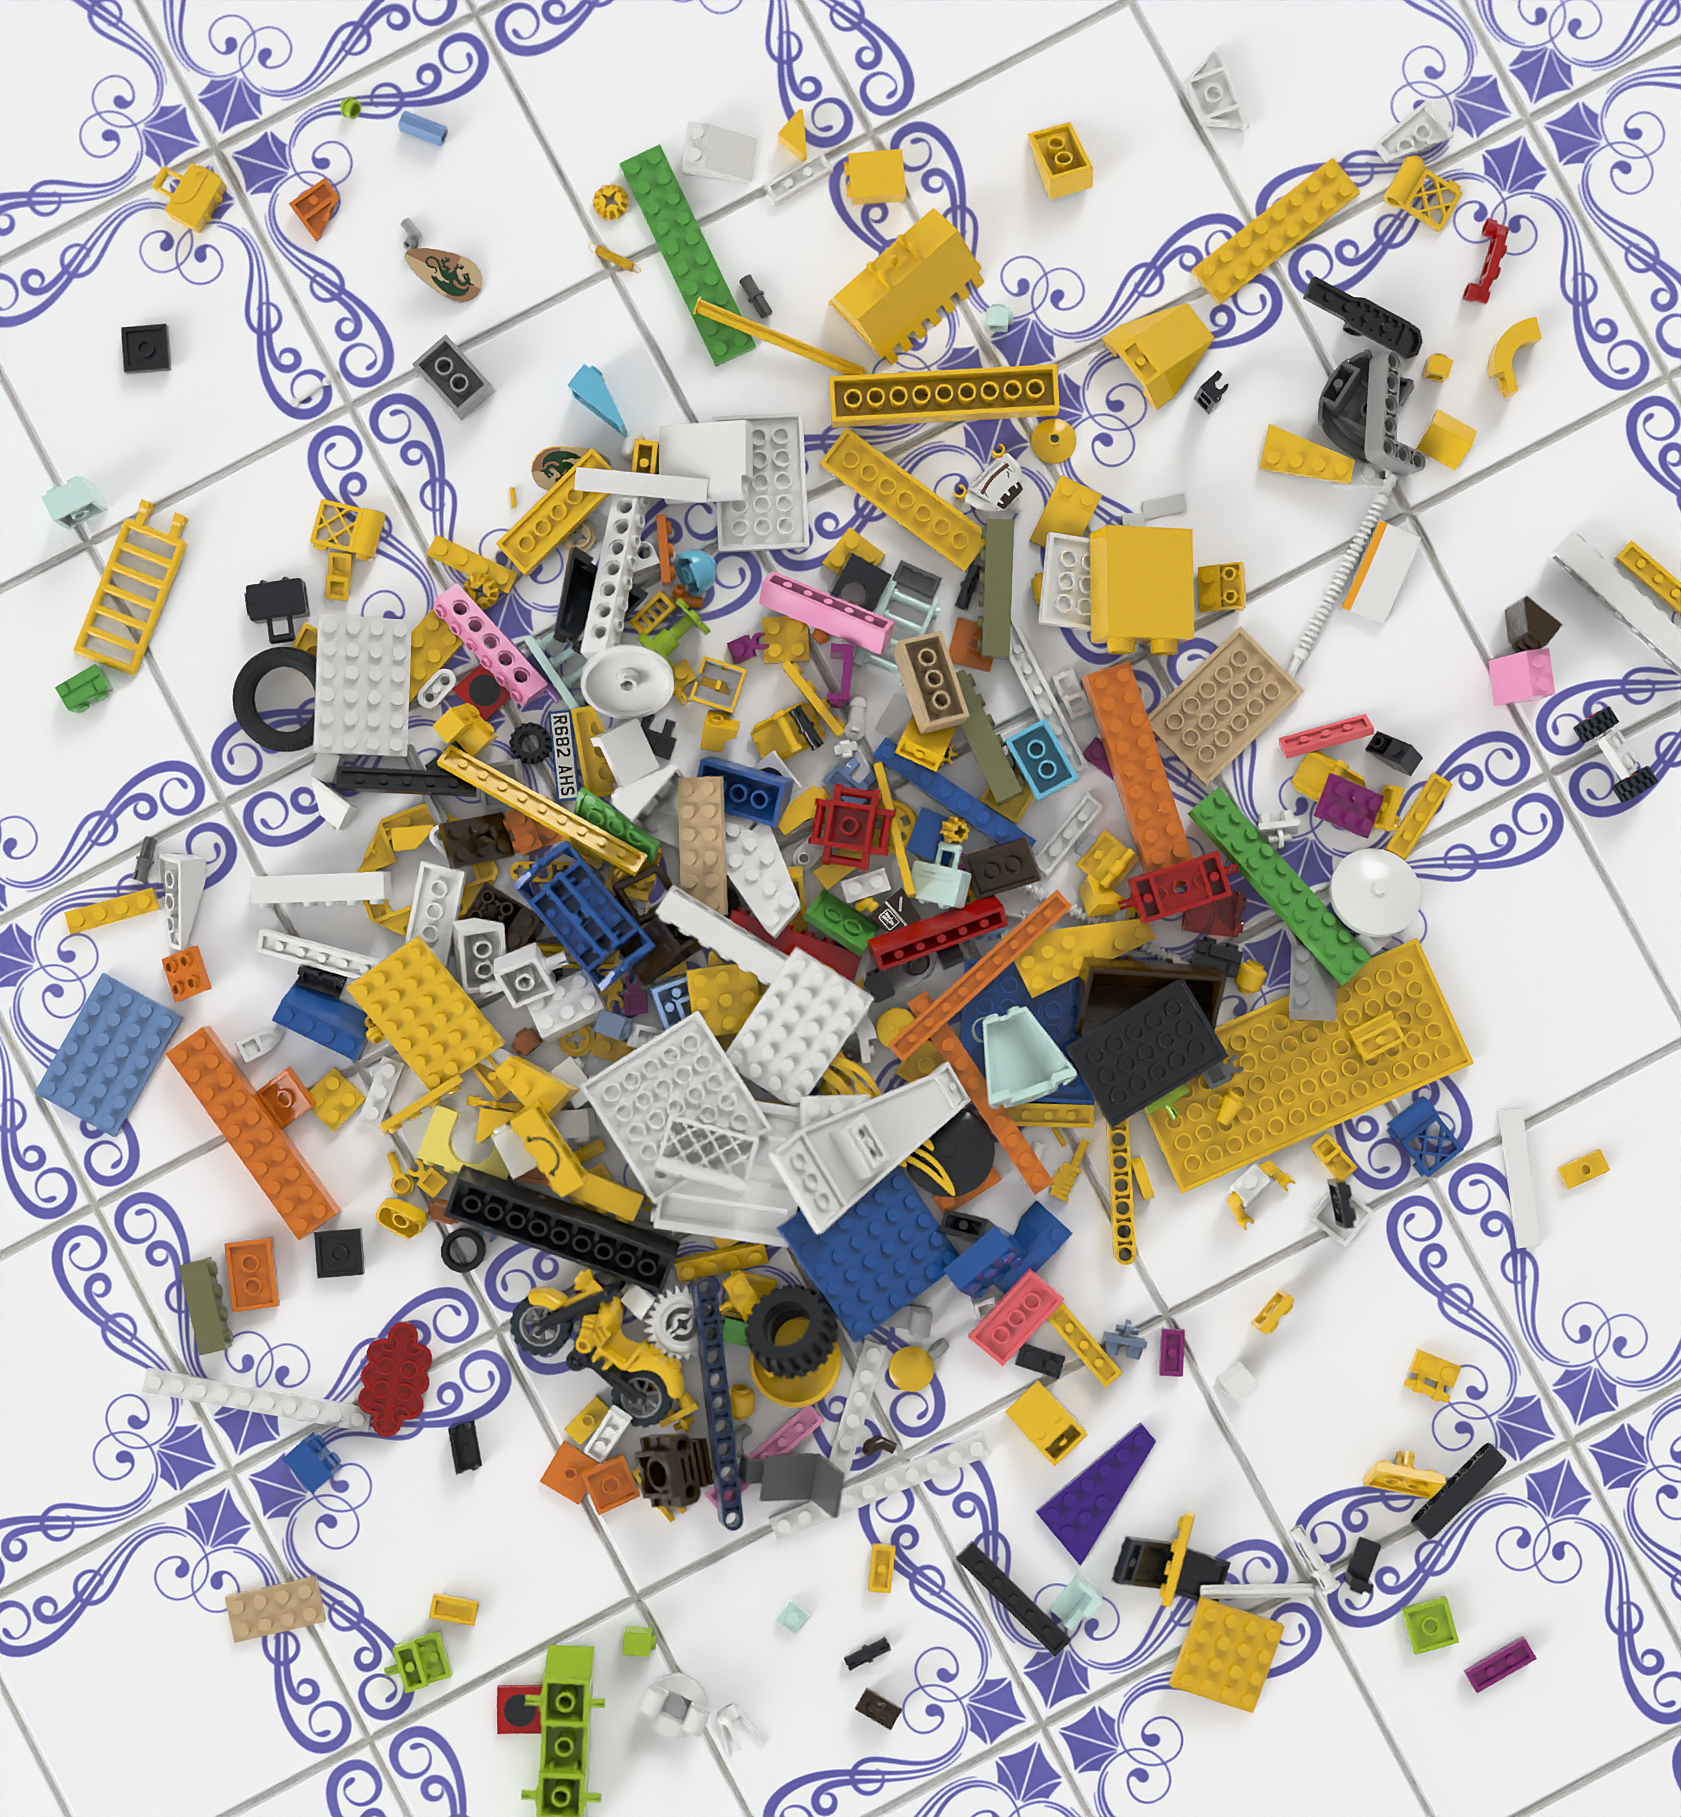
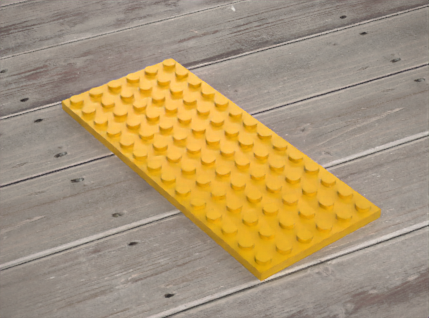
[1143,938,1474,1194]

